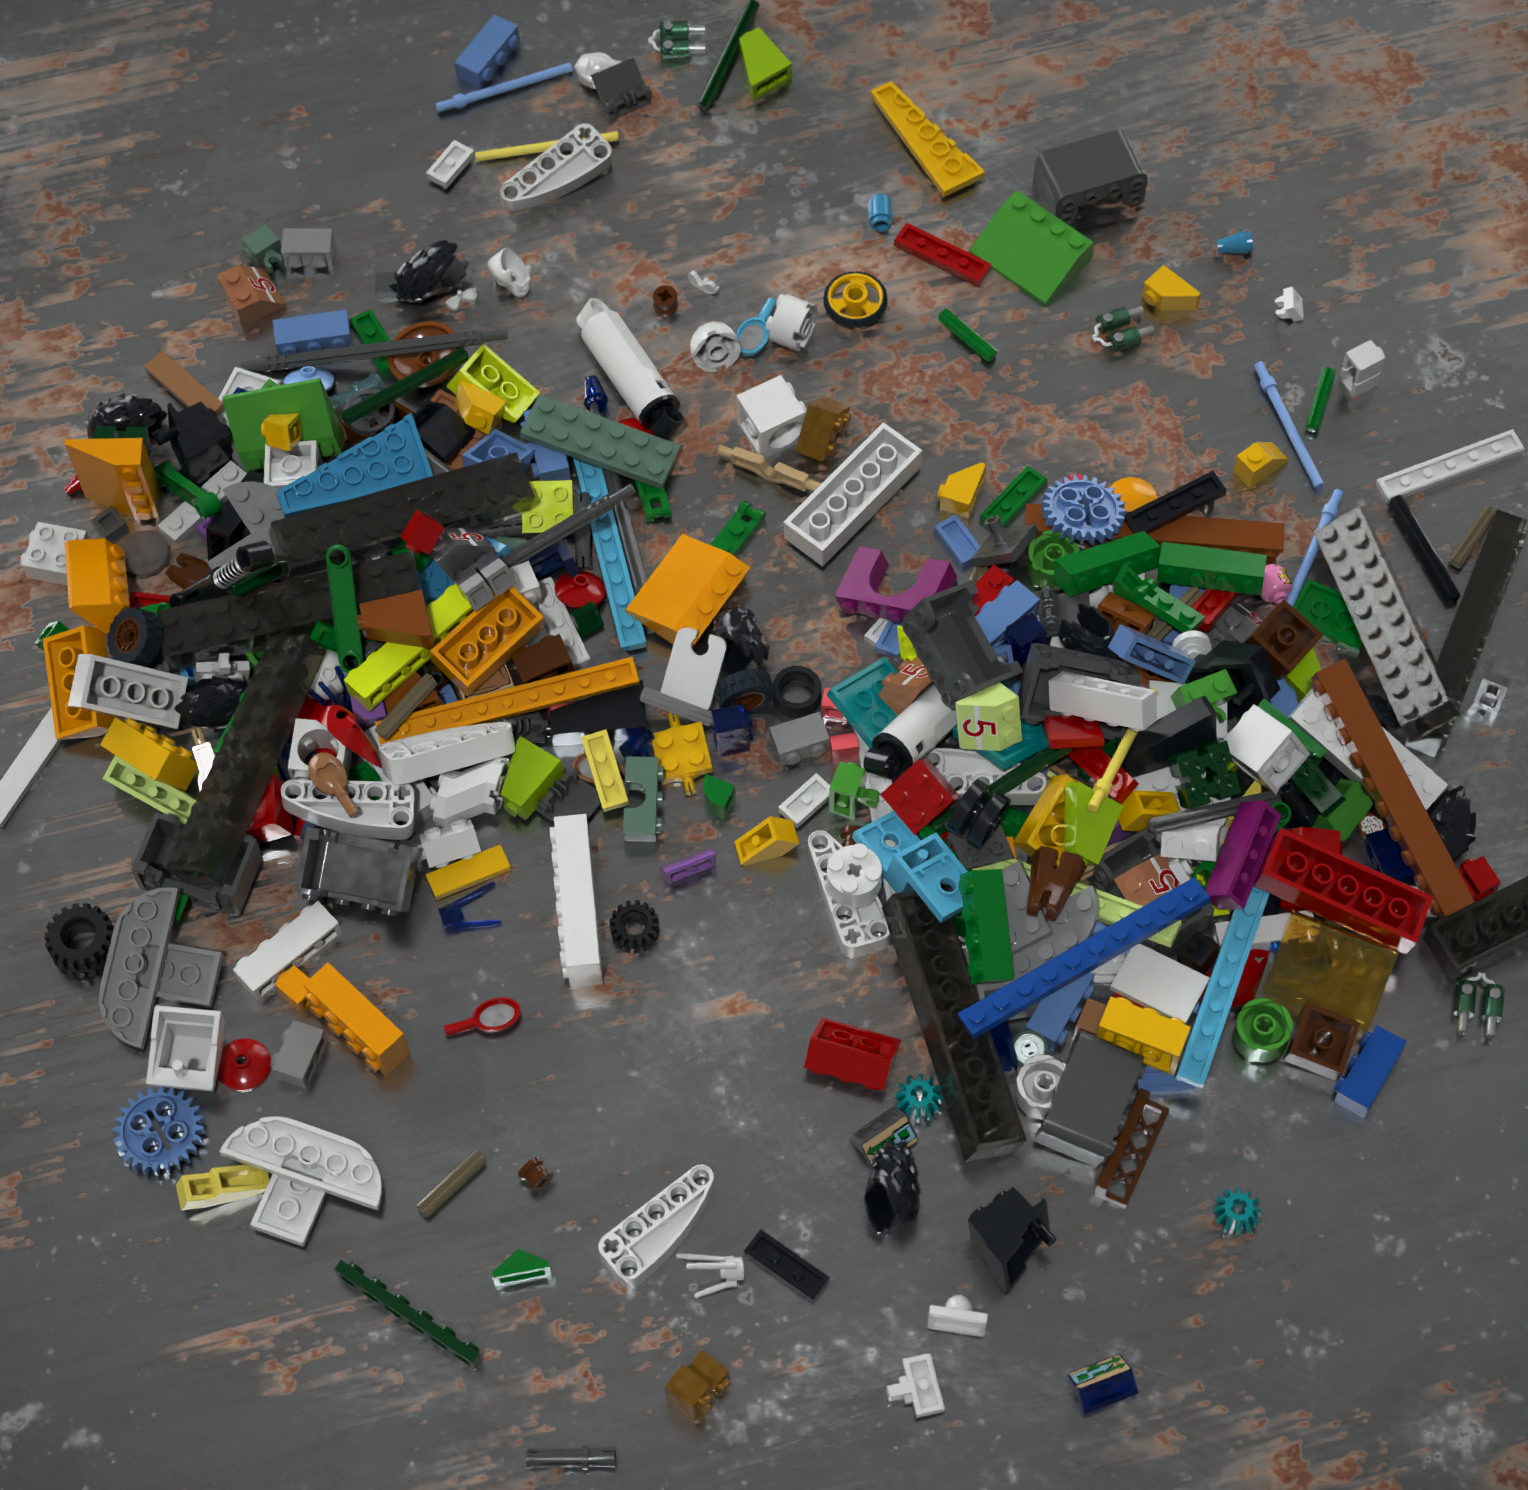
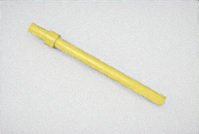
[475,131,619,162]
[1087,688,1158,812]

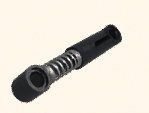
[169,540,274,619]

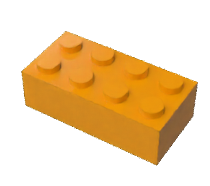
[430,586,544,697]
[303,962,410,1076]

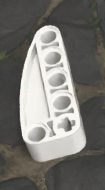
[500,123,612,211]
[379,722,516,784]
[924,748,1048,805]
[281,780,415,840]
[808,830,891,958]
[598,1164,715,1288]

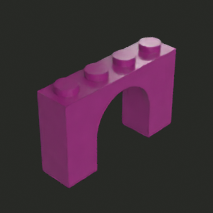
[835,546,957,623]

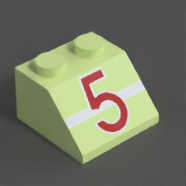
[955,682,1022,751]

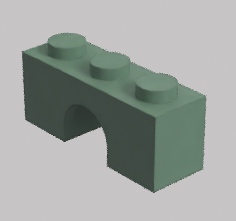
[623,756,664,842]

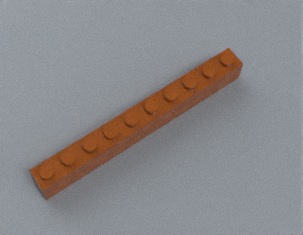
[1024,503,1284,564]
[1311,659,1474,920]

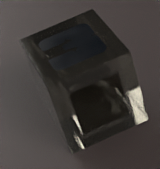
[1177,931,1219,975]

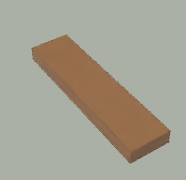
[144,351,225,416]

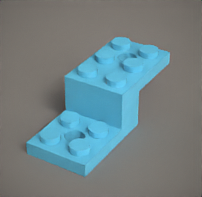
[852,811,968,923]

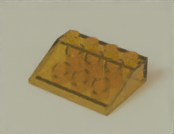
[1262,910,1398,1031]

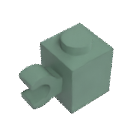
[241,224,284,273]

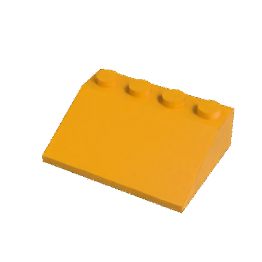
[64,438,162,520]
[625,534,751,649]

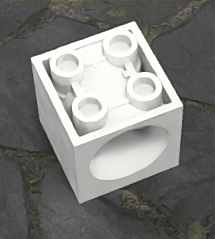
[736,375,807,458]
[264,440,324,512]
[1223,704,1310,795]
[288,718,352,781]

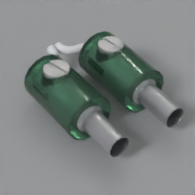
[648,21,705,59]
[1092,306,1155,353]
[1453,972,1505,1038]

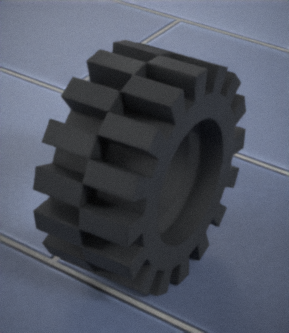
[610,900,660,954]

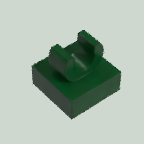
[570,601,604,638]

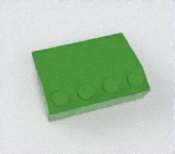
[969,190,1094,306]
[222,378,345,472]

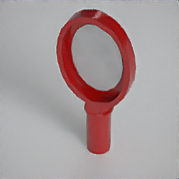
[444,997,521,1037]

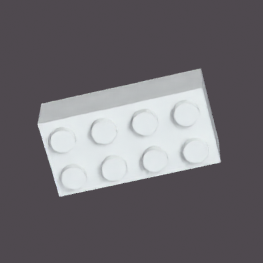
[68,654,188,729]

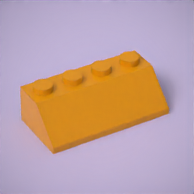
[64,538,129,635]
[43,625,115,740]

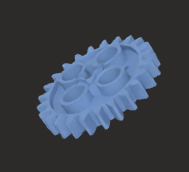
[1041,475,1126,545]
[113,1087,206,1176]

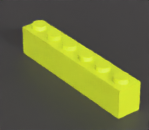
[344,584,474,712]

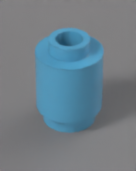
[868,194,893,232]

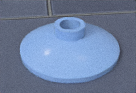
[284,366,334,391]

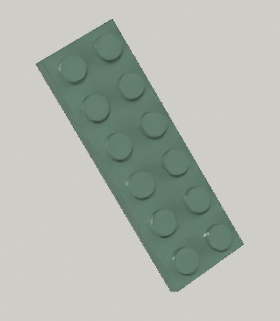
[520,394,681,490]

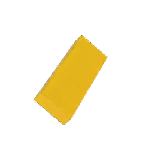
[425,844,511,901]

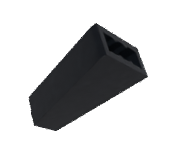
[206,470,264,561]
[546,680,648,747]
[1113,696,1216,777]

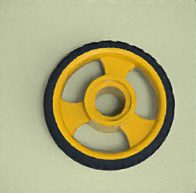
[823,271,887,328]

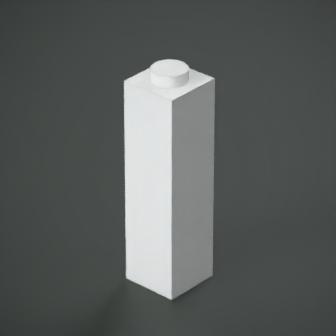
[1212,910,1321,956]

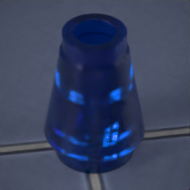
[584,376,608,412]

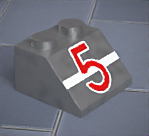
[430,527,495,583]
[1213,602,1265,643]

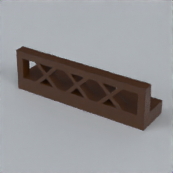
[1094,1088,1170,1208]

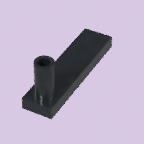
[1124,471,1227,534]
[1279,757,1343,829]

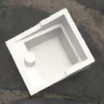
[146,1005,225,1092]

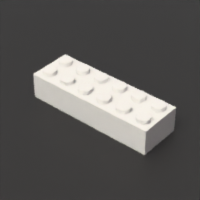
[783,422,922,567]
[1287,689,1448,810]
[550,814,603,988]

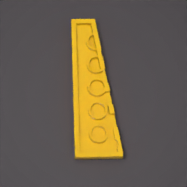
[870,81,985,197]

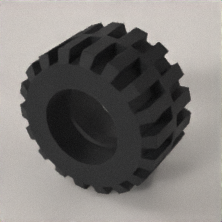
[44,903,114,979]

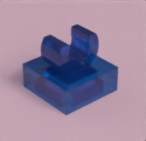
[619,729,655,757]

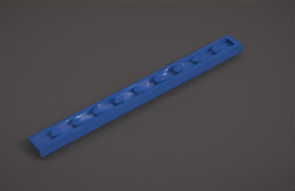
[958,877,1210,1039]

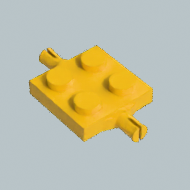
[650,713,714,796]

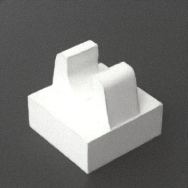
[1275,287,1304,322]

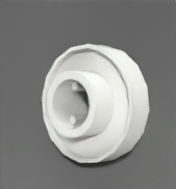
[1172,630,1212,659]

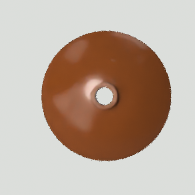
[388,321,459,387]

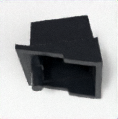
[155,401,233,488]
[1187,640,1280,719]
[968,1187,1057,1293]

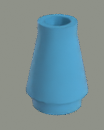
[1217,230,1254,255]

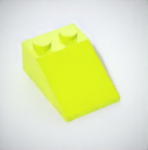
[446,344,540,423]

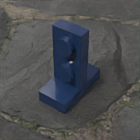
[520,539,580,579]

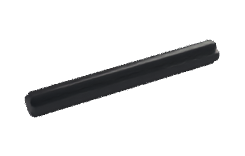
[1389,495,1460,603]

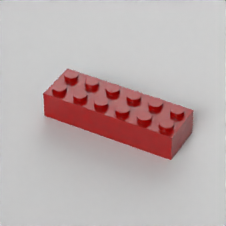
[1254,828,1433,955]

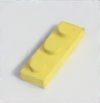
[581,729,629,812]

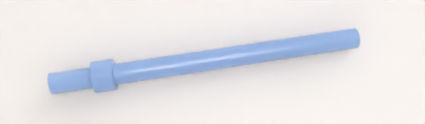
[435,63,573,113]
[1254,361,1324,489]
[1286,489,1344,607]

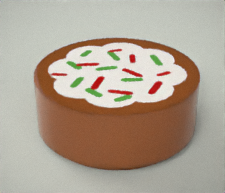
[1357,814,1386,842]

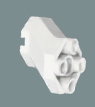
[430,757,510,828]

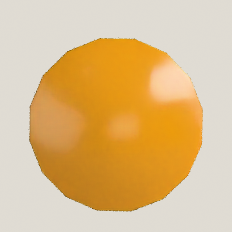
[1111,477,1157,511]

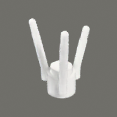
[676,1253,744,1298]

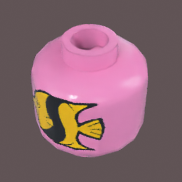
[1260,564,1293,604]

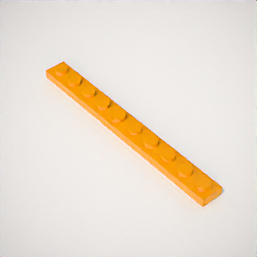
[375,657,639,745]

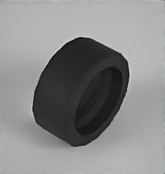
[773,666,821,718]

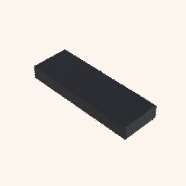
[744,1229,830,1302]

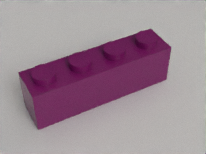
[1205,800,1281,910]

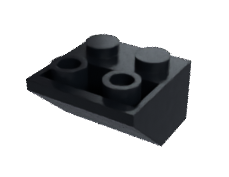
[412,401,474,462]

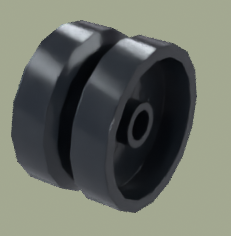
[946,779,1011,850]

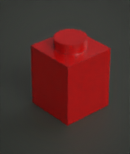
[401,509,445,555]

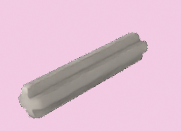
[639,687,715,727]

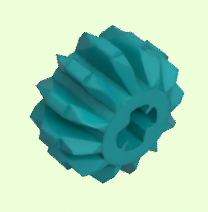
[895,1073,943,1123]
[1213,1186,1262,1237]

